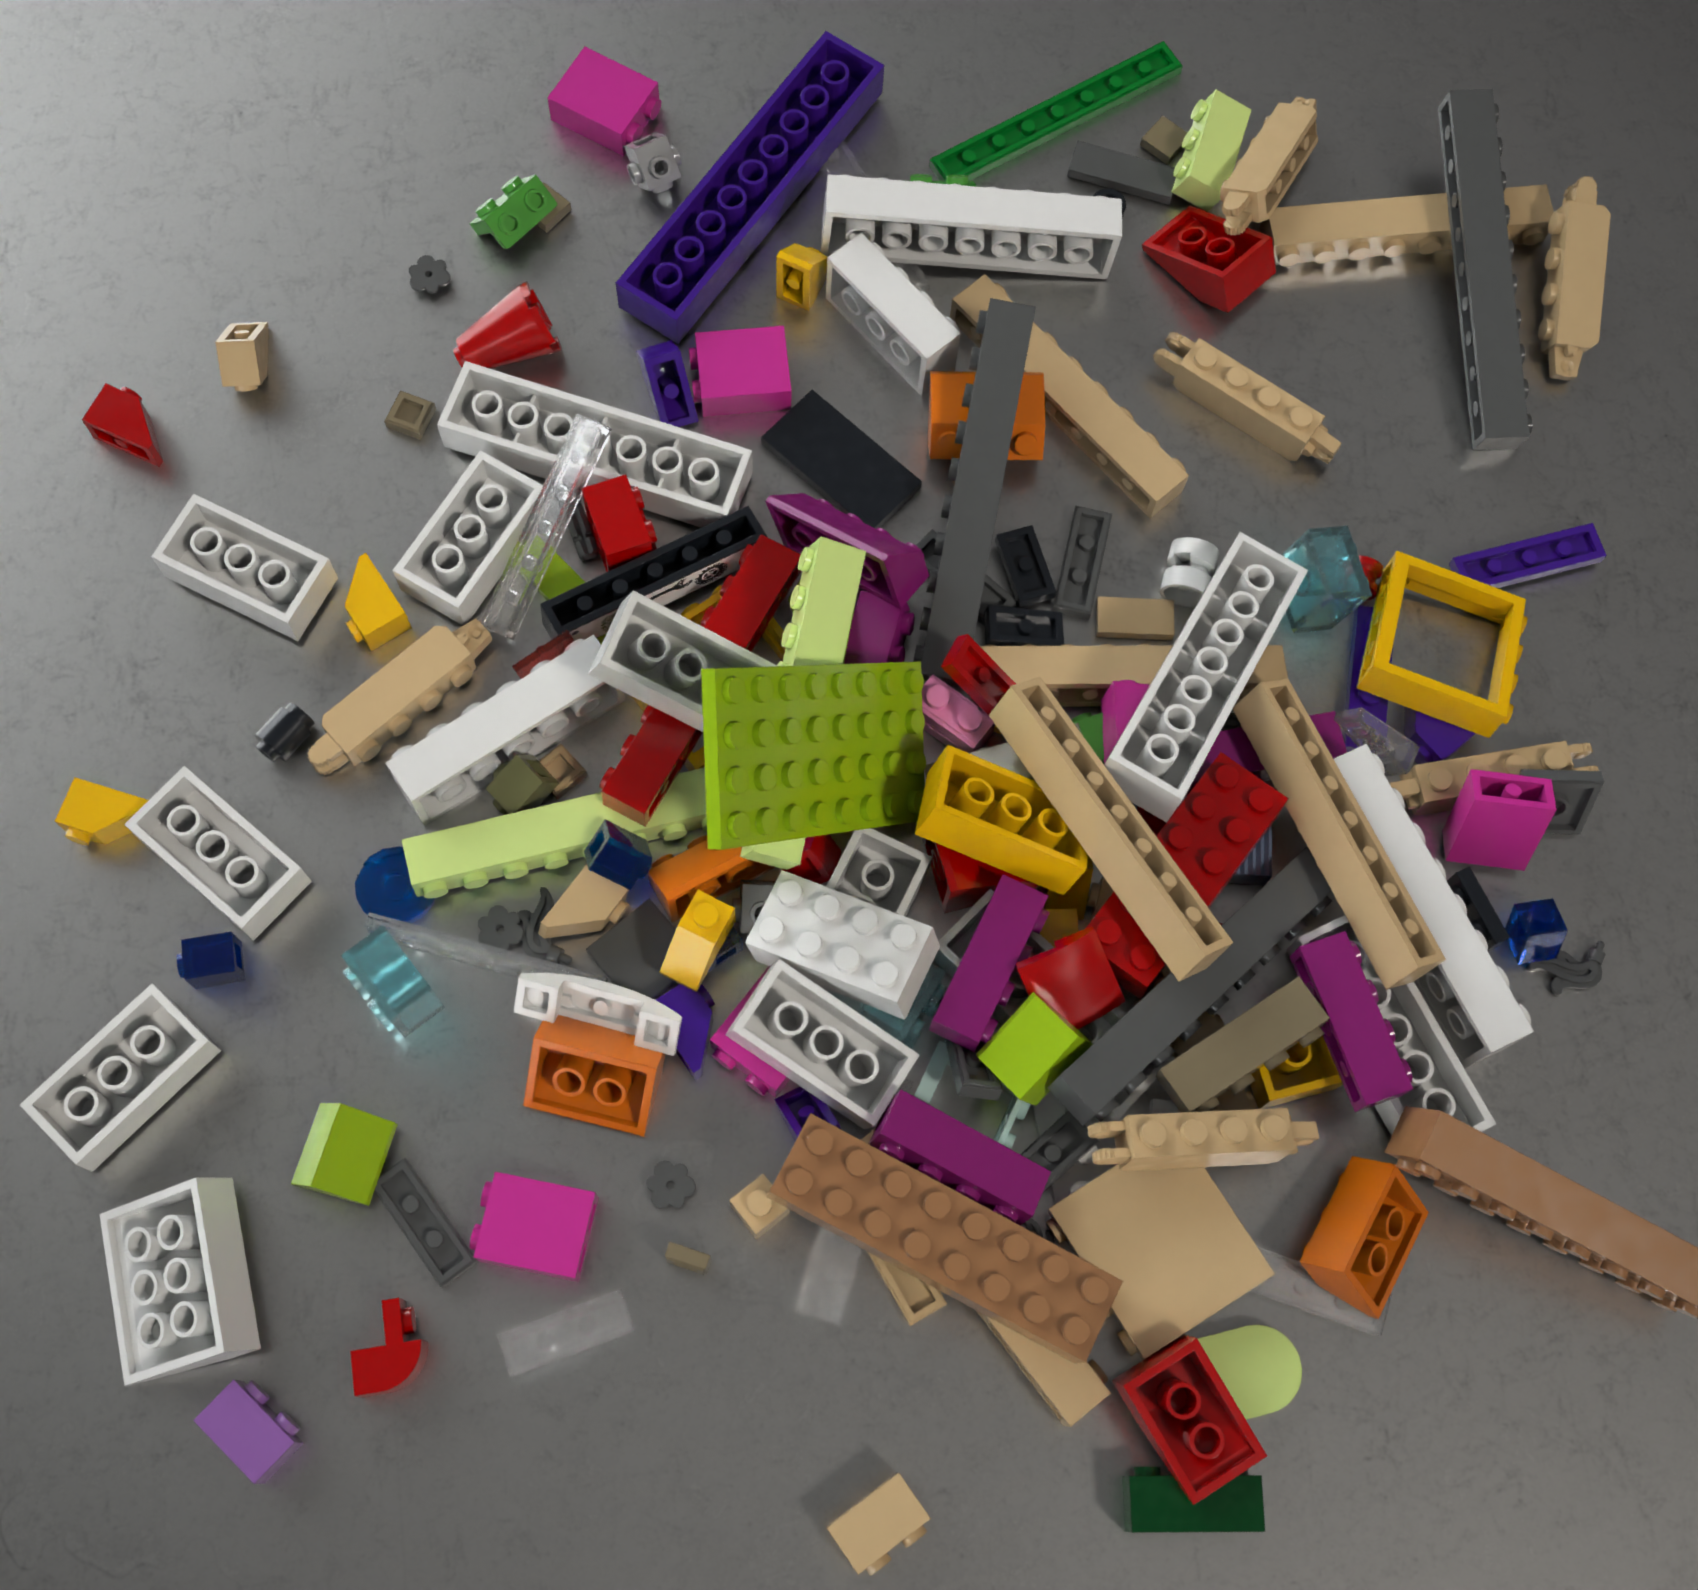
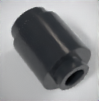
[255,702,315,762]

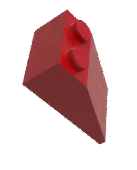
[1142,205,1276,313]
[1112,1334,1267,1505]

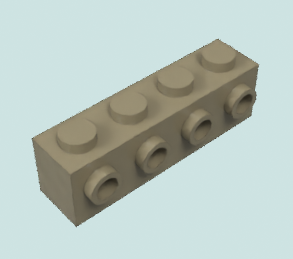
[1155,976,1330,1113]

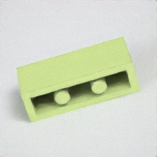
[1172,89,1252,212]

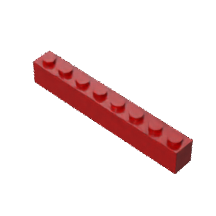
[599,534,801,827]

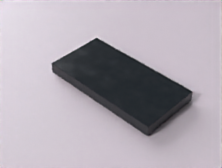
[761,389,922,529]

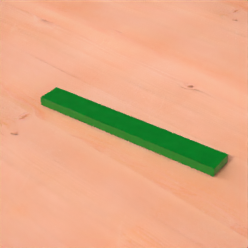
[929,41,1183,181]

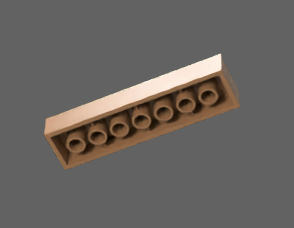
[1385,1106,1698,1319]
[766,1113,1123,1364]

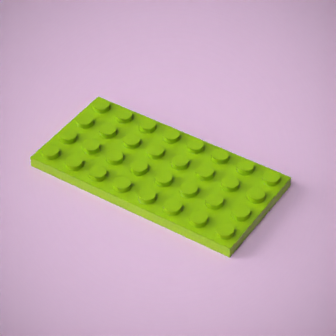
[701,661,926,850]

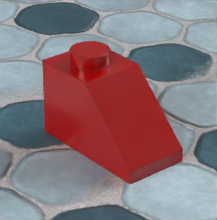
[82,383,163,467]

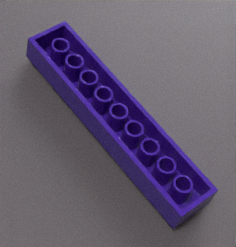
[615,31,885,344]

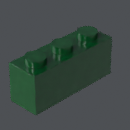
[1122,1467,1265,1533]

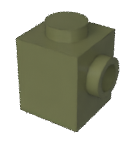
[485,754,560,815]

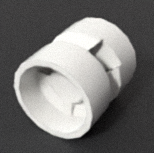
[1160,537,1220,608]

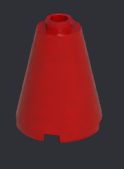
[453,281,562,369]

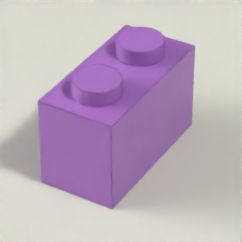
[193,1379,304,1484]

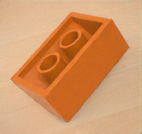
[927,371,1046,460]
[647,835,776,923]
[523,1015,666,1136]
[1299,1156,1429,1319]

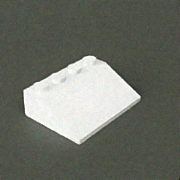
[99,1177,261,1386]

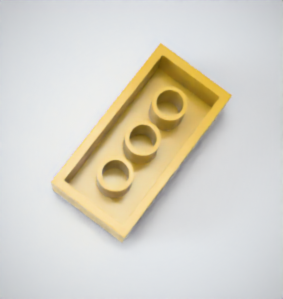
[915,745,1088,895]

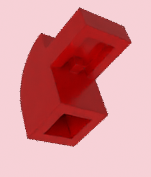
[350,1297,428,1398]

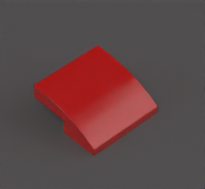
[1016,926,1125,1029]

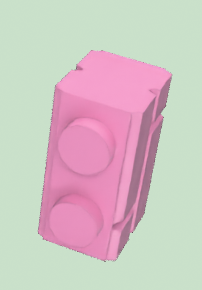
[922,674,995,753]

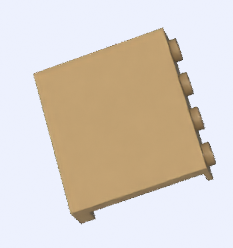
[1046,1164,1275,1359]

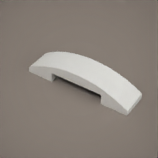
[514,973,682,1056]

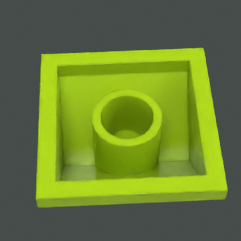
[976,992,1093,1106]
[291,1103,398,1206]

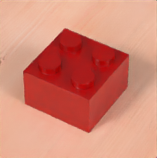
[581,474,657,573]

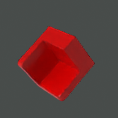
[782,834,841,884]

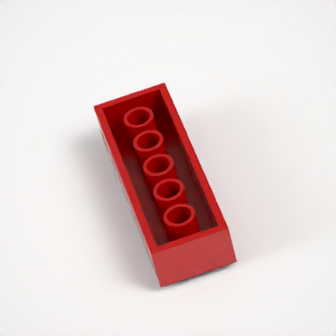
[1085,752,1289,1000]

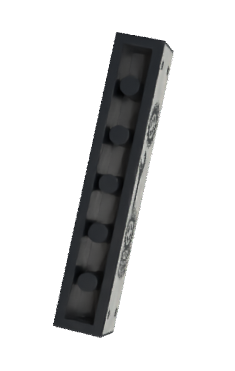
[540,506,767,655]

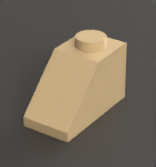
[215,322,269,391]
[538,860,630,939]

